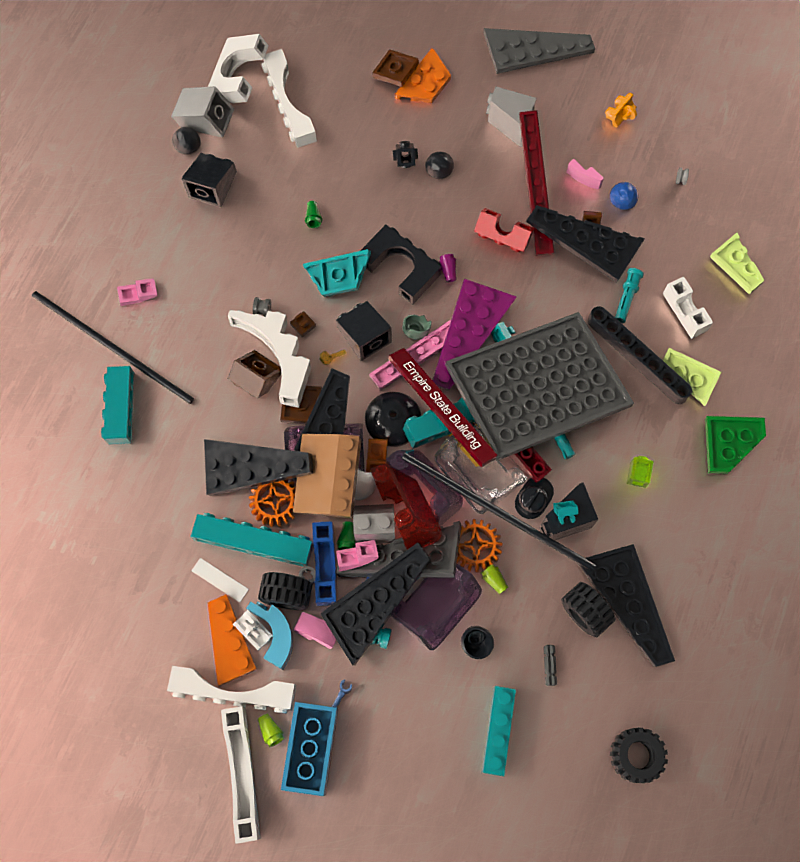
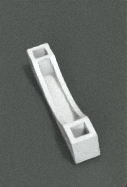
[261,49,317,148]
[167,666,297,714]
[221,706,261,844]

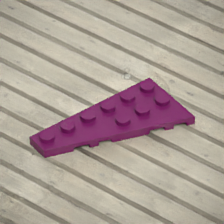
[432,279,517,390]

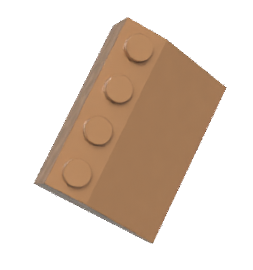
[293,434,361,519]

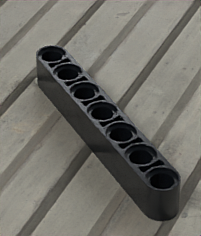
[588,306,692,404]

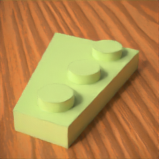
[710,233,764,294]
[663,348,721,406]

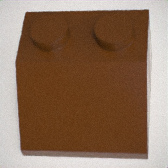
[227,350,282,398]

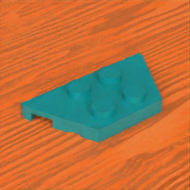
[303,249,371,297]

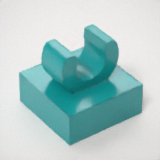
[491,322,516,343]
[553,501,578,524]

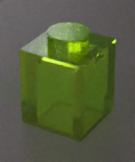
[626,456,654,488]

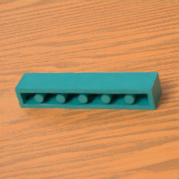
[190,513,314,567]

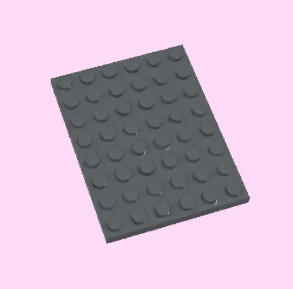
[445,312,634,461]

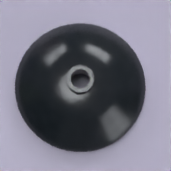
[365,392,421,447]

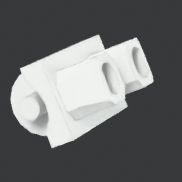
[233,610,273,651]

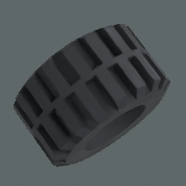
[258,572,313,610]
[561,582,616,638]
[610,727,668,783]

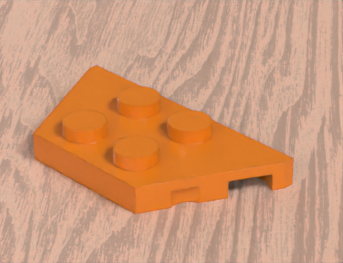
[395,48,451,103]

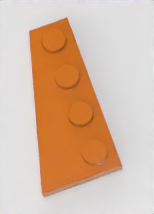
[207,594,257,687]

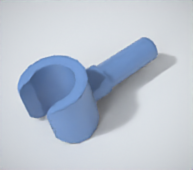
[332,680,352,708]

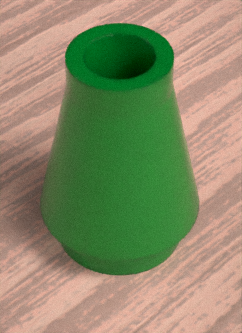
[305,201,323,228]
[336,521,356,550]

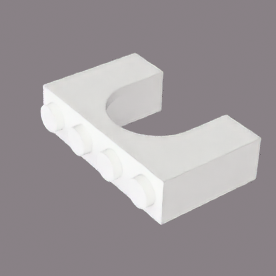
[208,34,269,103]

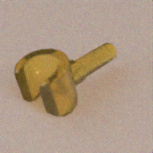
[319,349,346,365]

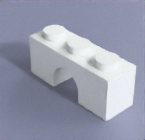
[663,277,713,339]

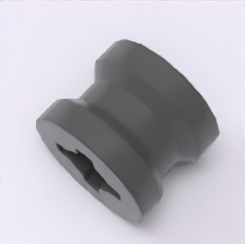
[253,297,271,317]

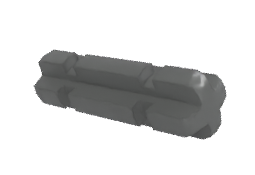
[544,645,557,686]

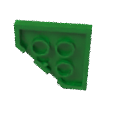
[705,416,766,474]

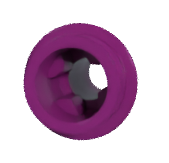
[439,254,457,282]

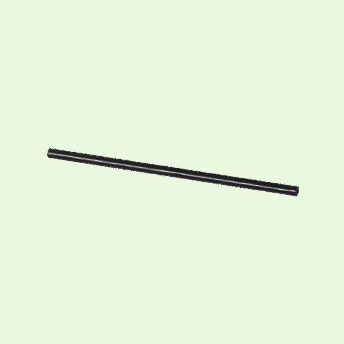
[32,291,194,404]
[401,452,596,571]

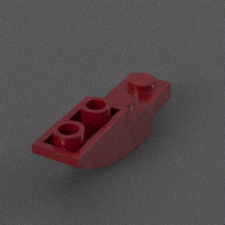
[509,447,552,482]

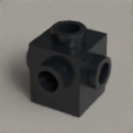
[393,141,418,168]

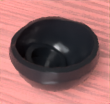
[172,127,201,154]
[425,152,454,179]
[461,626,494,659]

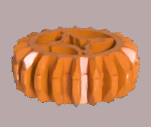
[249,479,296,527]
[457,519,503,573]

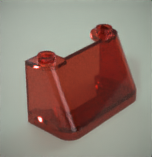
[370,464,442,550]

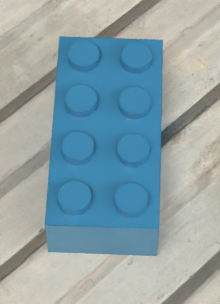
[281,702,338,796]

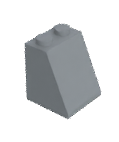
[171,86,234,137]
[486,87,536,147]
[353,504,395,544]

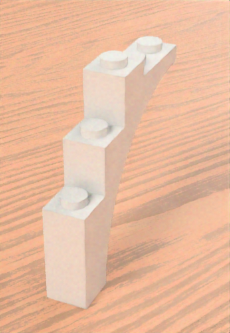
[228,310,311,408]

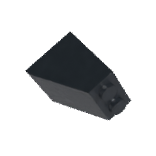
[182,153,237,207]
[336,301,392,361]
[540,482,598,541]

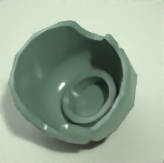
[402,314,432,340]

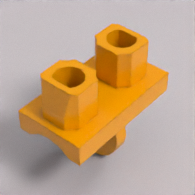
[605,93,637,128]

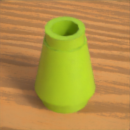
[480,564,508,594]
[258,714,284,747]

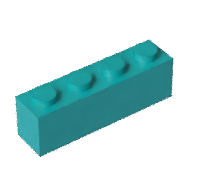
[101,366,134,445]
[403,398,476,449]
[481,686,516,776]

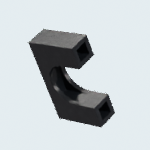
[360,224,441,305]

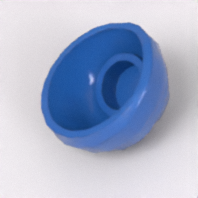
[610,182,638,210]

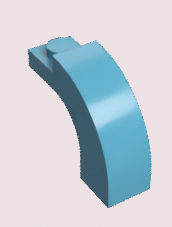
[246,601,293,670]

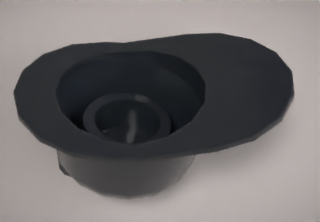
[515,477,554,519]

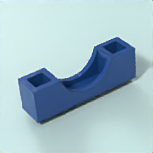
[312,521,338,606]

